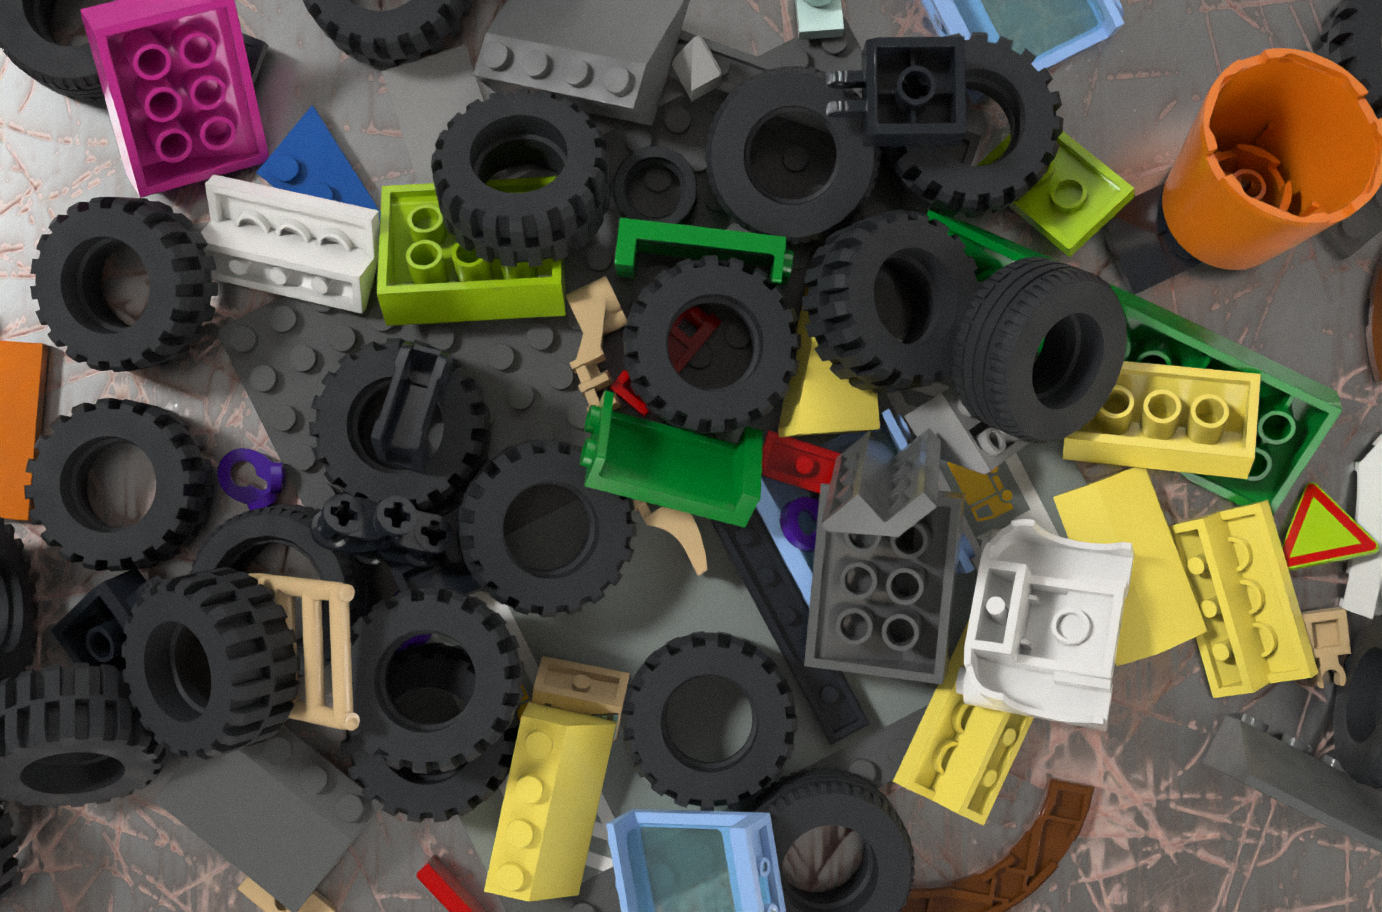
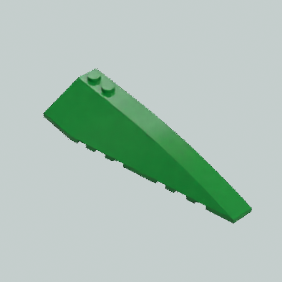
[927,208,1342,515]

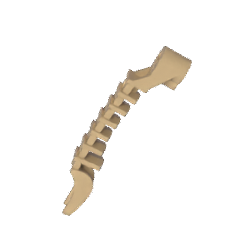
[565,276,708,576]

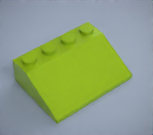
[377,176,566,326]

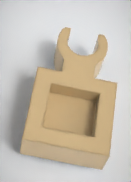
[1301,607,1351,689]

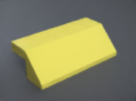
[1053,467,1208,667]
[1169,500,1318,698]
[893,618,1034,826]

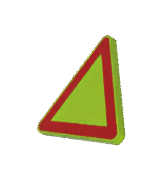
[1282,482,1379,571]

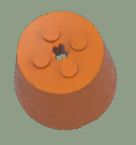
[1162,48,1382,270]

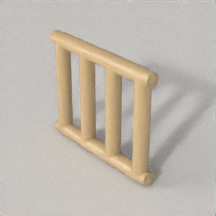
[248,573,360,731]

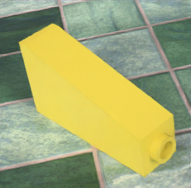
[778,287,880,437]

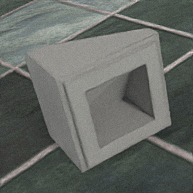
[672,35,722,101]

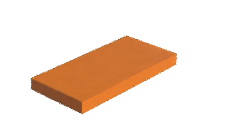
[0,340,49,521]

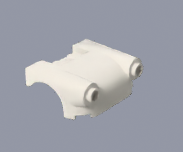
[956,519,1134,732]

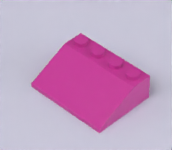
[80,0,269,198]

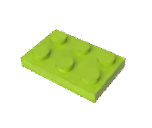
[976,131,1135,257]

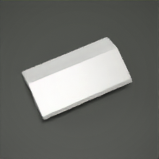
[201,174,380,314]

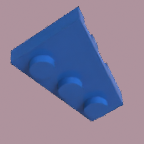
[256,105,381,220]

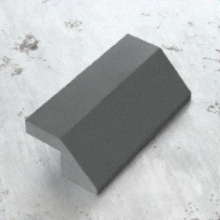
[821,428,941,537]

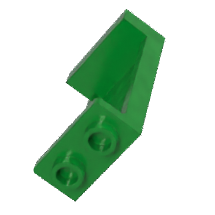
[615,218,793,288]
[579,390,763,528]

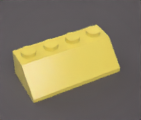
[1062,361,1261,479]
[484,702,617,902]

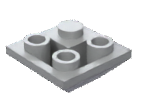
[904,385,1030,475]

